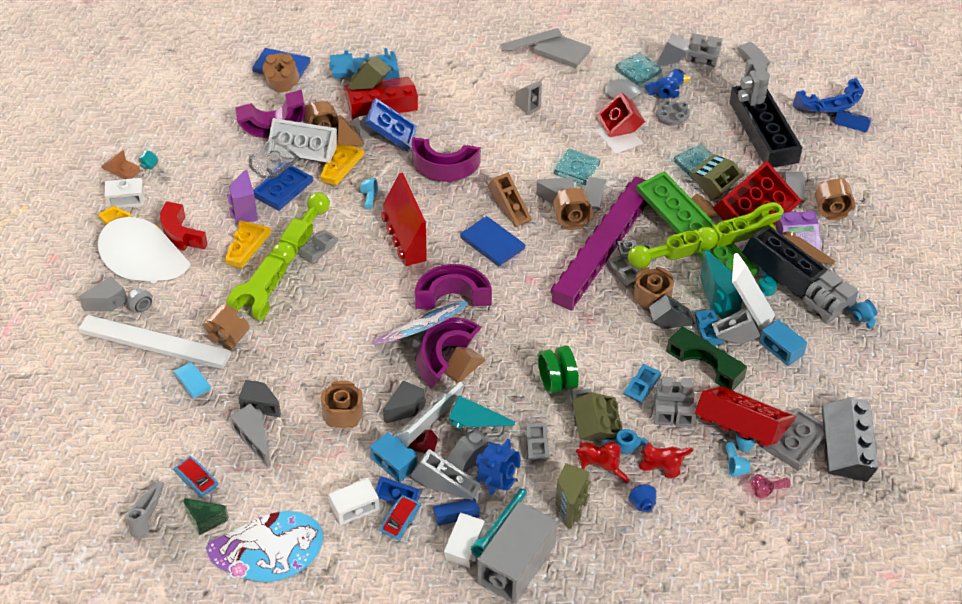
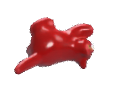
[576,442,629,483]
[639,442,694,479]

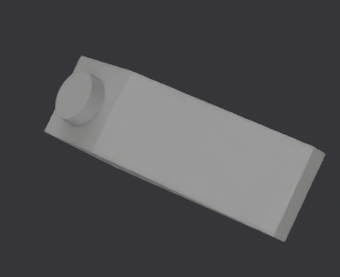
[230,404,271,467]
[410,449,481,500]

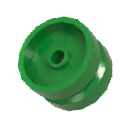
[538,345,579,394]

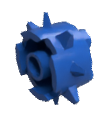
[476,439,521,495]

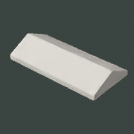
[266,118,337,163]
[732,253,775,331]
[394,382,464,446]

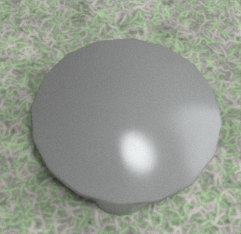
[606,79,639,100]
[656,100,690,124]

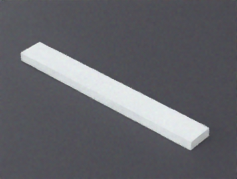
[78,315,231,369]

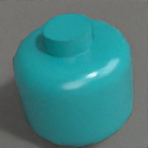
[138,150,159,169]
[758,276,777,296]

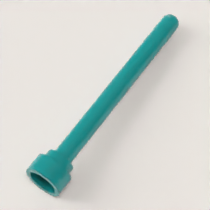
[471,488,527,558]

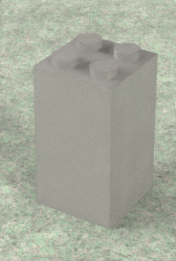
[477,502,558,604]

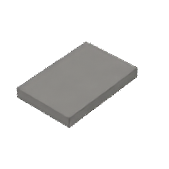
[533,36,591,68]
[763,407,825,471]

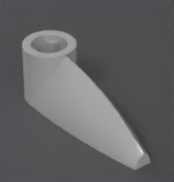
[126,481,164,538]

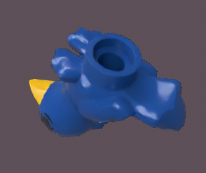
[644,69,691,99]

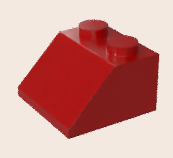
[596,92,645,137]

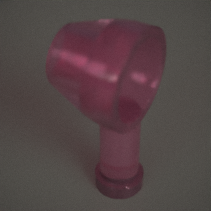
[750,474,791,498]

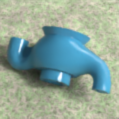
[846,299,877,329]
[602,429,648,455]

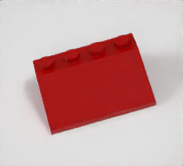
[343,76,418,120]
[712,161,802,226]
[381,172,427,266]
[695,386,796,447]

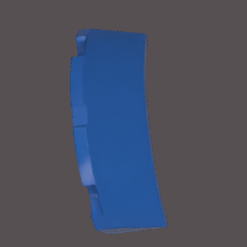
[792,78,864,112]

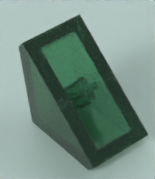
[183,498,229,535]

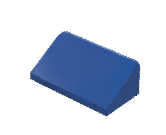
[834,110,872,132]
[375,476,422,504]
[433,498,480,526]

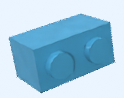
[759,319,807,366]
[370,432,417,483]

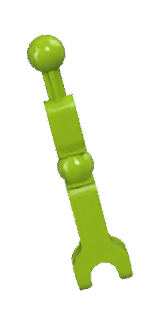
[226,193,330,321]
[628,202,784,269]

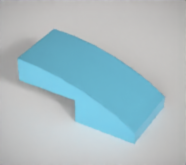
[173,362,211,398]

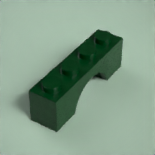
[666,326,747,390]

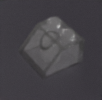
[249,136,300,179]

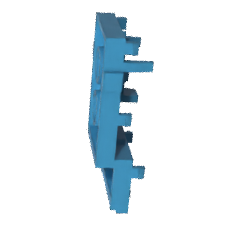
[329,48,399,80]

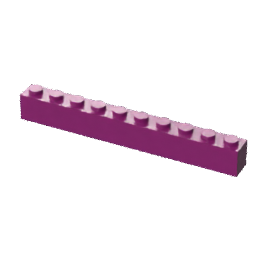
[550,176,648,311]

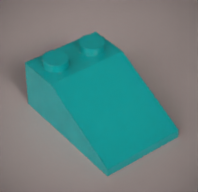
[700,250,742,319]
[448,395,516,429]

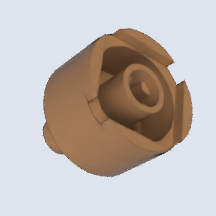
[263,53,300,92]
[303,101,338,129]
[815,178,856,220]
[553,188,593,230]
[634,267,674,310]
[202,304,250,351]
[321,380,364,428]

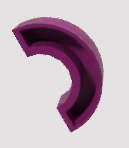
[235,90,305,138]
[411,137,481,183]
[415,264,492,309]
[416,317,482,389]

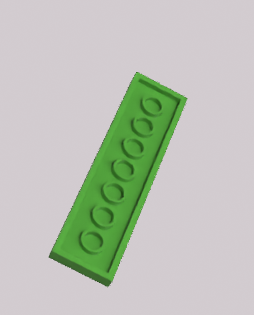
[636,171,759,276]

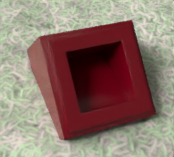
[409,429,438,453]

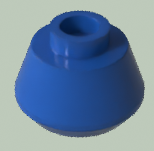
[628,484,657,512]

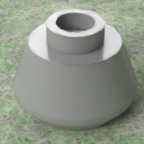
[127,288,153,313]

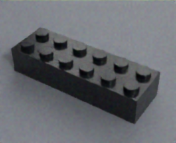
[729,86,803,168]

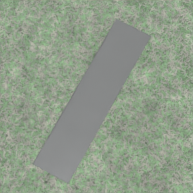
[500,28,562,51]

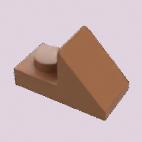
[102,150,140,179]

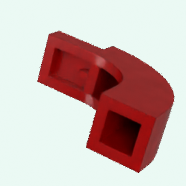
[160,201,208,251]

